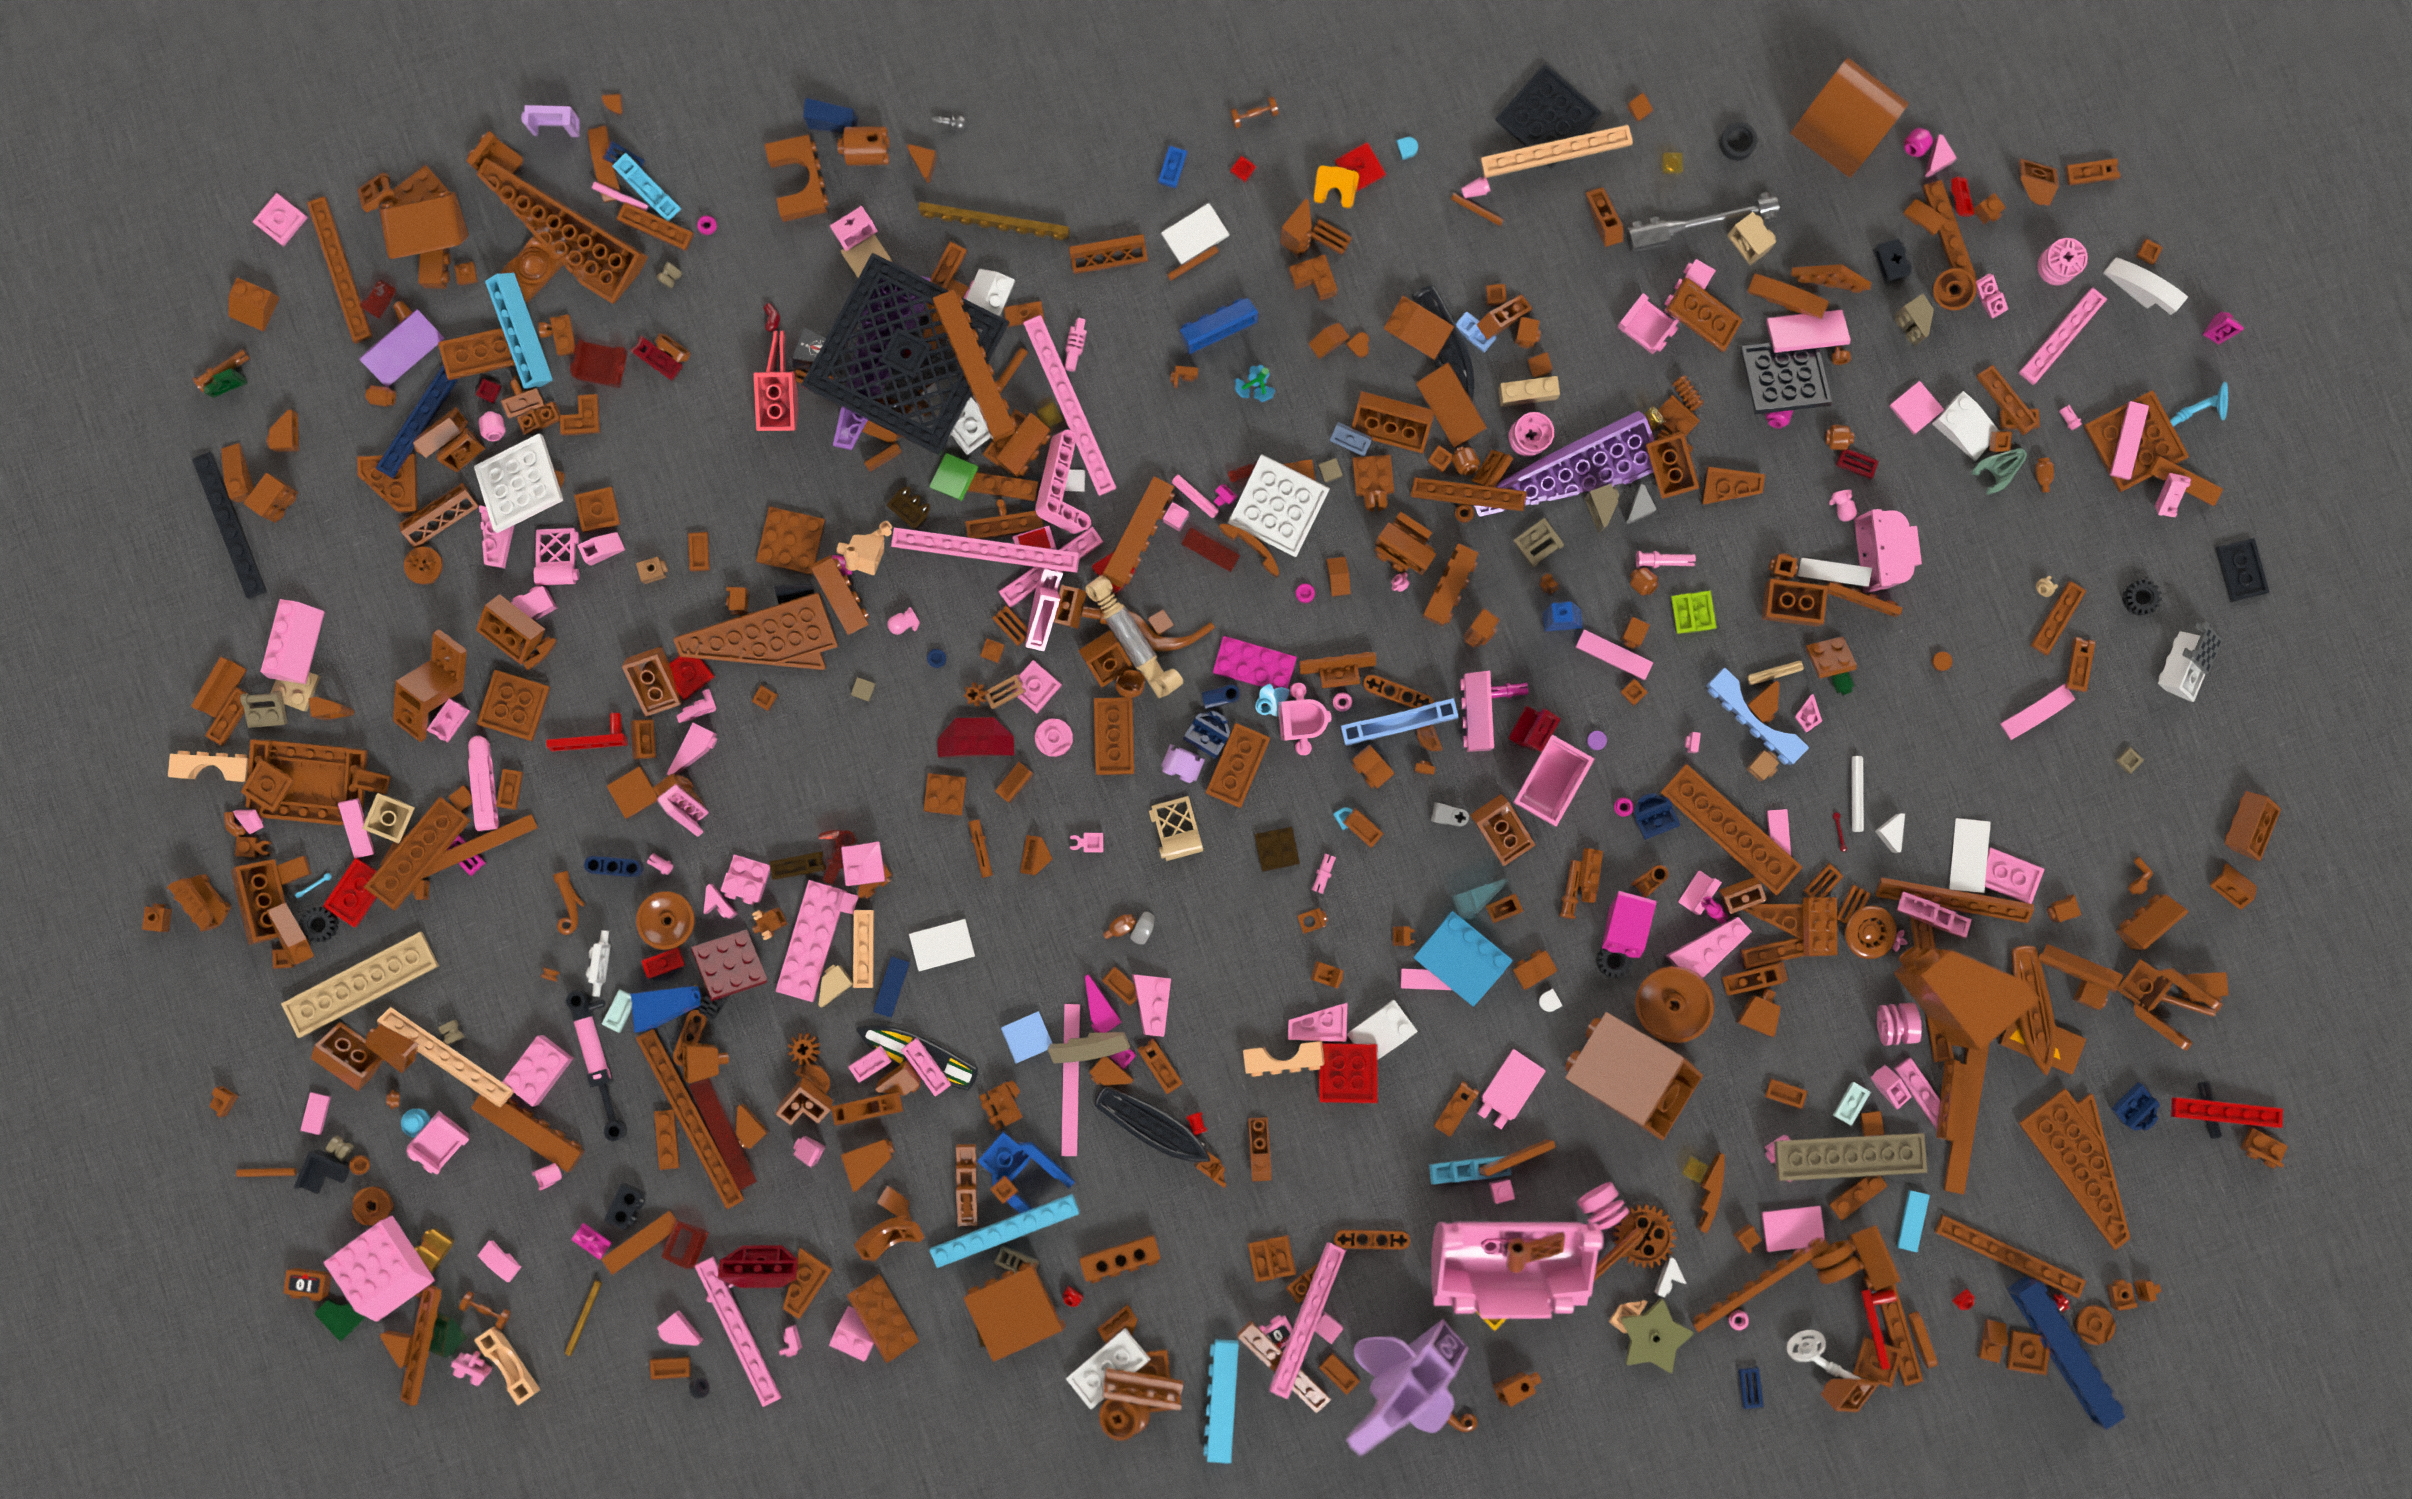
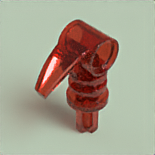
[818,830,858,884]

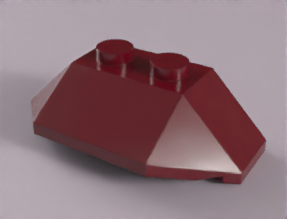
[937,717,1015,758]
[718,1245,799,1288]

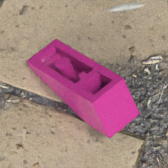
[2203,311,2244,345]
[1085,974,1122,1033]

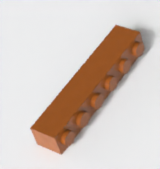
[1103,476,1175,588]
[471,1094,585,1172]

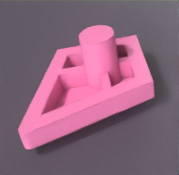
[1795,694,1822,732]
[233,810,264,834]

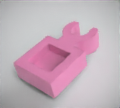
[1070,833,1103,852]

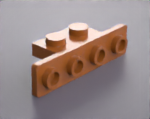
[1300,652,1376,688]

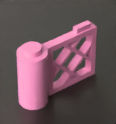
[534,528,580,586]

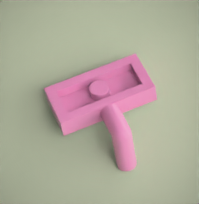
[677,689,716,723]

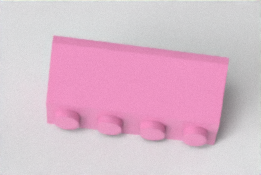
[261,599,325,684]
[1460,671,1494,752]

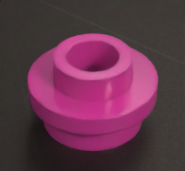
[697,216,717,235]
[1614,797,1633,817]

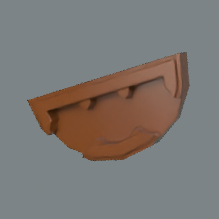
[1416,725,1443,751]
[795,1064,830,1094]

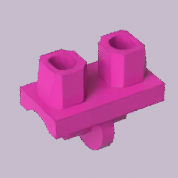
[571,1223,612,1260]

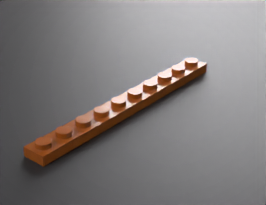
[635,1029,744,1210]

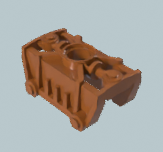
[166,874,231,932]

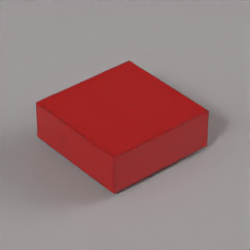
[1230,155,1256,183]

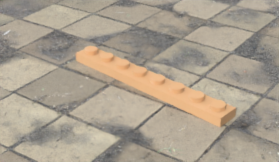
[1480,125,1633,178]
[377,1007,513,1107]

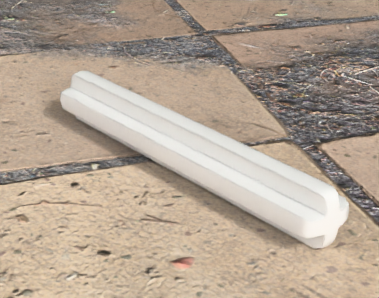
[1852,756,1864,832]

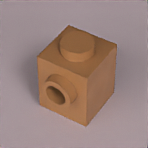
[636,557,668,584]
[1746,750,1779,781]

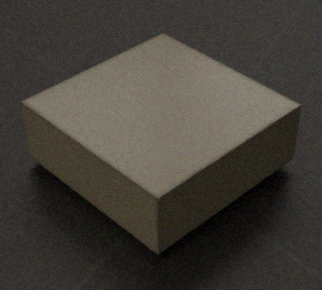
[1318,458,1343,483]
[851,677,876,702]
[2115,747,2144,774]

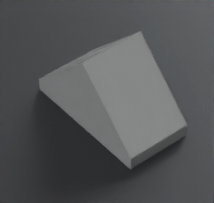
[1625,484,1656,524]

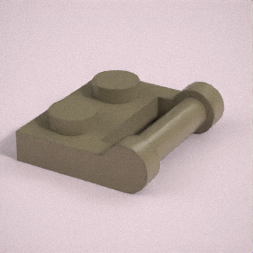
[1513,518,1564,568]
[240,691,288,728]

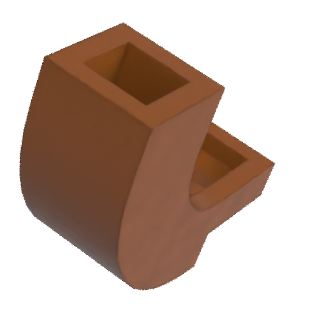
[831,1092,903,1125]
[854,1216,924,1261]

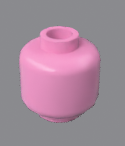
[478,411,506,441]

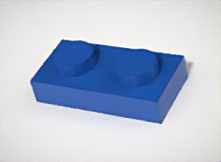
[1158,146,1187,188]

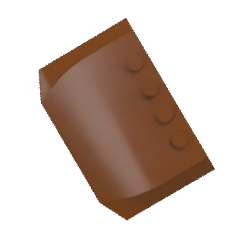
[246,739,368,825]

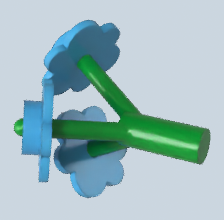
[1235,365,1275,402]

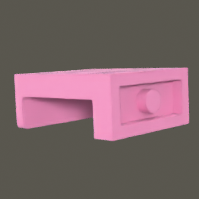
[1617,293,1679,354]
[407,1111,470,1175]

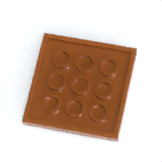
[2083,390,2189,493]

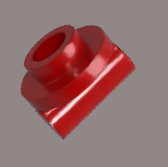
[1062,1286,1084,1307]
[1951,1288,1975,1310]

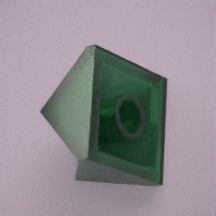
[429,1311,468,1358]

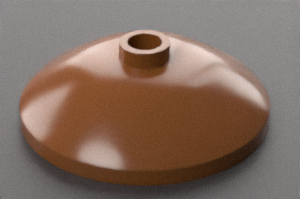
[636,891,695,949]

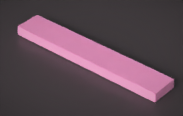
[2019,287,2107,385]
[999,526,1104,608]

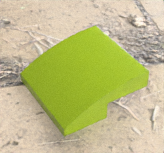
[1671,590,1717,634]

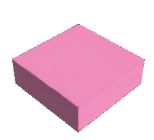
[835,891,858,914]

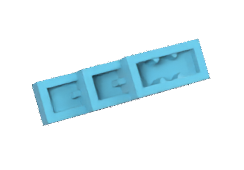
[1429,1156,1511,1184]

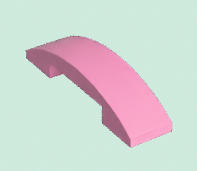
[2000,683,2075,740]

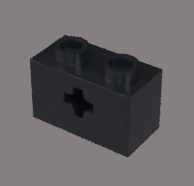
[1873,238,1912,285]

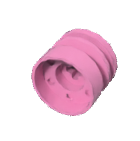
[2037,238,2088,285]
[1509,412,1554,457]
[1877,1003,1921,1046]
[1577,1182,1629,1230]

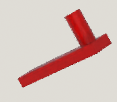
[546,713,628,752]
[1861,1289,1897,1370]

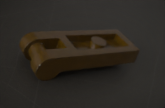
[769,851,826,881]

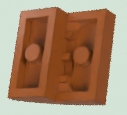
[1248,1235,1296,1282]

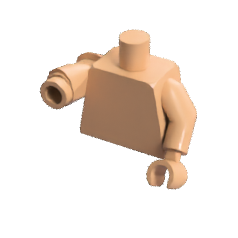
[837,521,892,575]

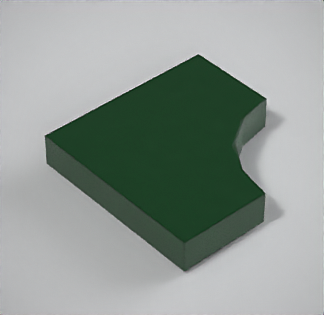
[203,368,247,398]
[314,1299,367,1342]

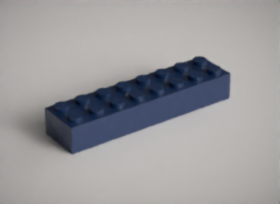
[2006,1276,2126,1430]

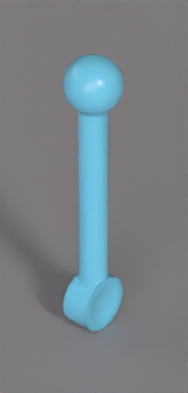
[295,873,332,898]

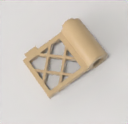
[1149,796,1203,861]

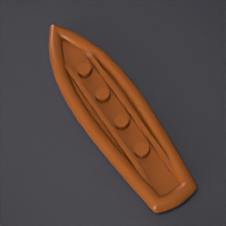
[2012,945,2056,1075]

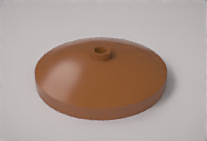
[1635,966,1715,1043]

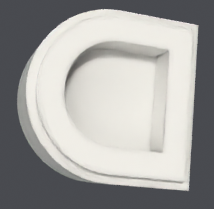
[1539,989,1562,1012]

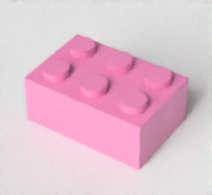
[502,1035,574,1106]

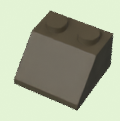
[1584,483,1619,533]

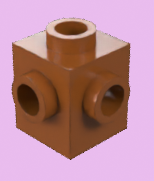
[1768,553,1798,581]

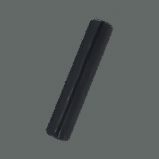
[2198,1081,2222,1139]

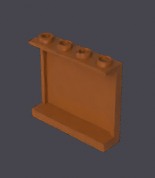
[963,1262,1066,1362]

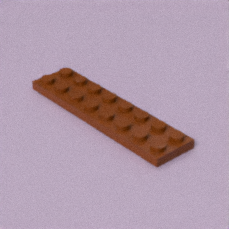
[1660,764,1803,896]

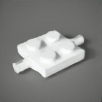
[587,930,611,997]

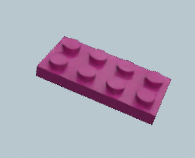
[1213,636,1297,689]

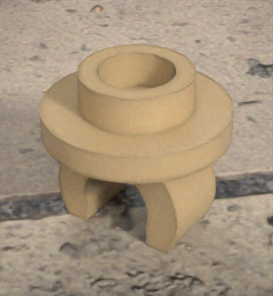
[2036,576,2058,597]

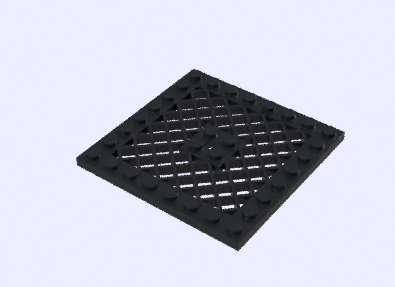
[801,252,1009,456]

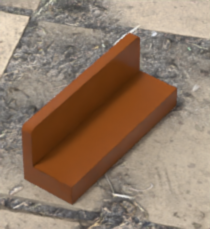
[191,657,247,718]

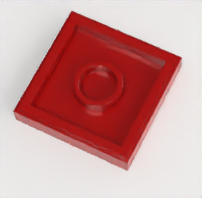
[669,656,715,700]

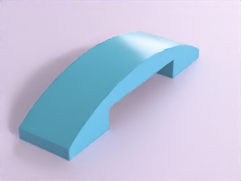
[612,153,681,222]

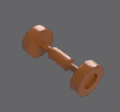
[1230,97,1279,129]
[459,1291,511,1330]

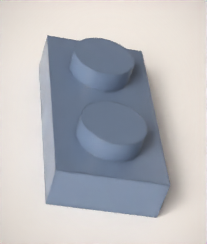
[1330,422,1372,456]

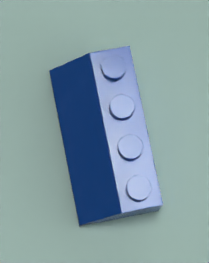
[1179,298,1258,354]

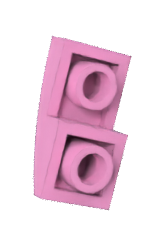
[1976,273,2008,319]
[478,1241,521,1282]

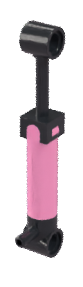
[566,991,627,1142]

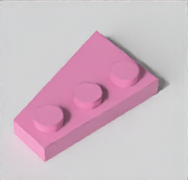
[1132,974,1171,1037]

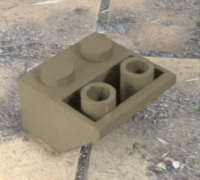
[1894,294,1934,346]

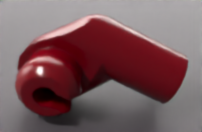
[763,303,780,332]

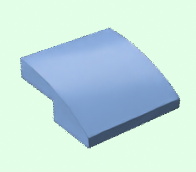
[1001,1011,1052,1063]

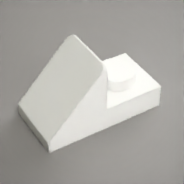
[1654,1255,1686,1297]

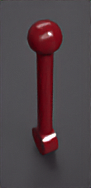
[1832,812,1847,852]

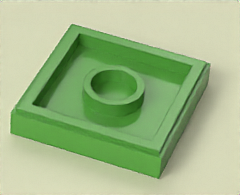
[929,453,979,501]

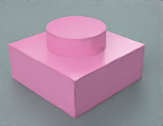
[1685,732,1701,753]

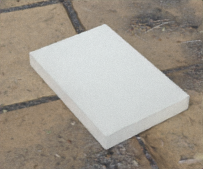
[1161,203,1229,266]
[909,919,975,971]

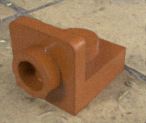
[1171,366,1198,388]

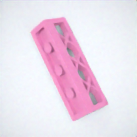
[658,785,709,837]

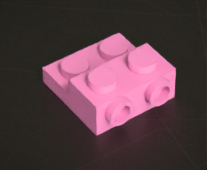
[721,855,770,905]

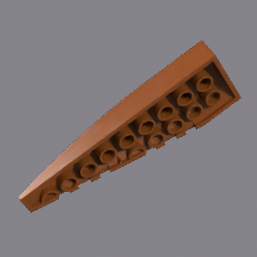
[477,158,648,304]

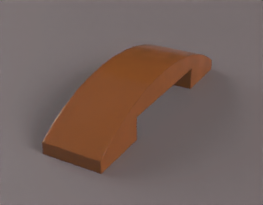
[588,126,622,203]
[1219,524,1279,579]

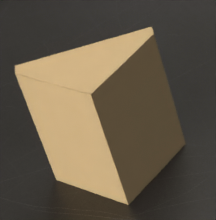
[362,793,415,843]

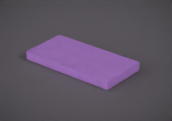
[359,309,445,387]

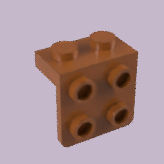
[466,131,524,174]

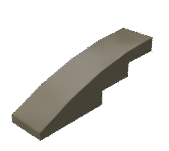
[1048,1032,1130,1063]

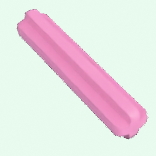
[1172,475,1219,518]

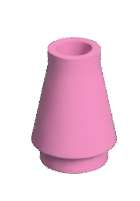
[1461,177,1491,198]

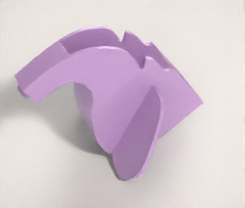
[1347,1319,1469,1456]

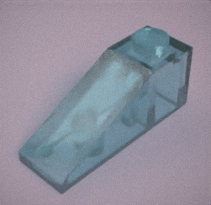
[1451,878,1509,921]

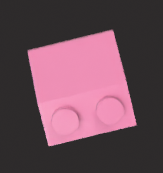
[829,1306,874,1362]

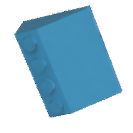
[1413,911,1513,1007]

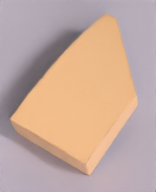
[1608,1300,1647,1333]

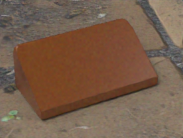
[631,720,656,759]

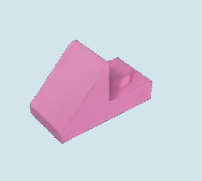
[704,884,738,919]

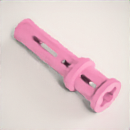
[1636,551,1696,568]

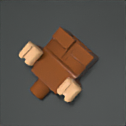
[752,907,788,940]

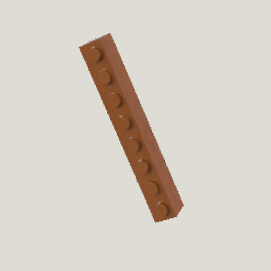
[933,290,1017,442]

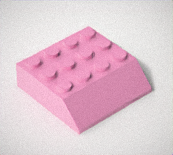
[323,1215,435,1322]

